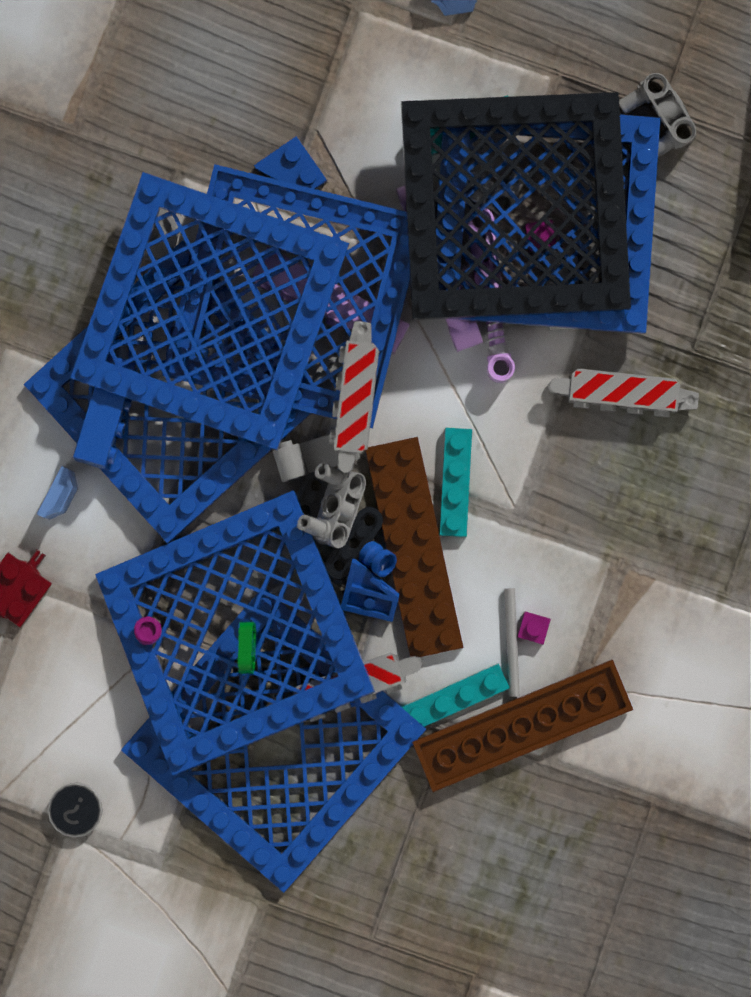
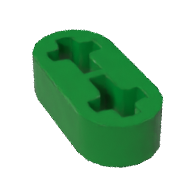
[238,622,256,674]

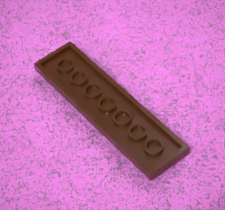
[366,437,464,658]
[412,659,633,792]

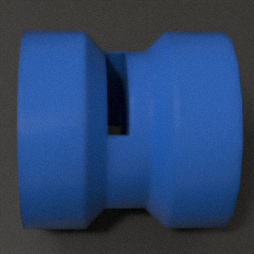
[359,541,397,577]

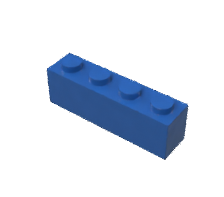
[73,355,141,470]

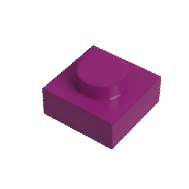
[525,220,556,252]
[517,611,551,645]

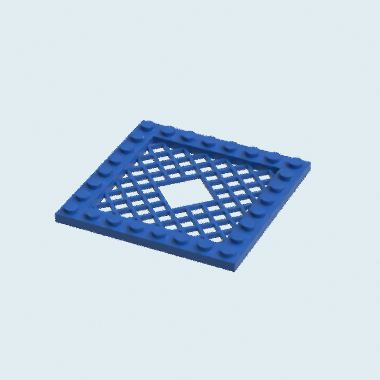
[436,115,660,334]
[162,164,410,428]
[70,172,349,450]
[24,240,318,544]
[95,490,375,776]
[121,589,426,893]

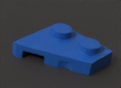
[254,136,327,189]
[341,559,399,622]

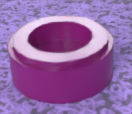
[134,616,162,645]

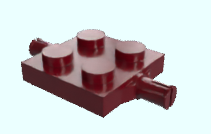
[0,549,52,627]

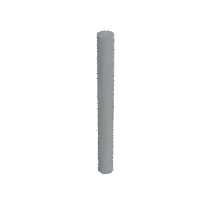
[504,588,520,697]

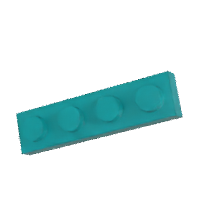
[440,428,472,537]
[402,663,510,727]

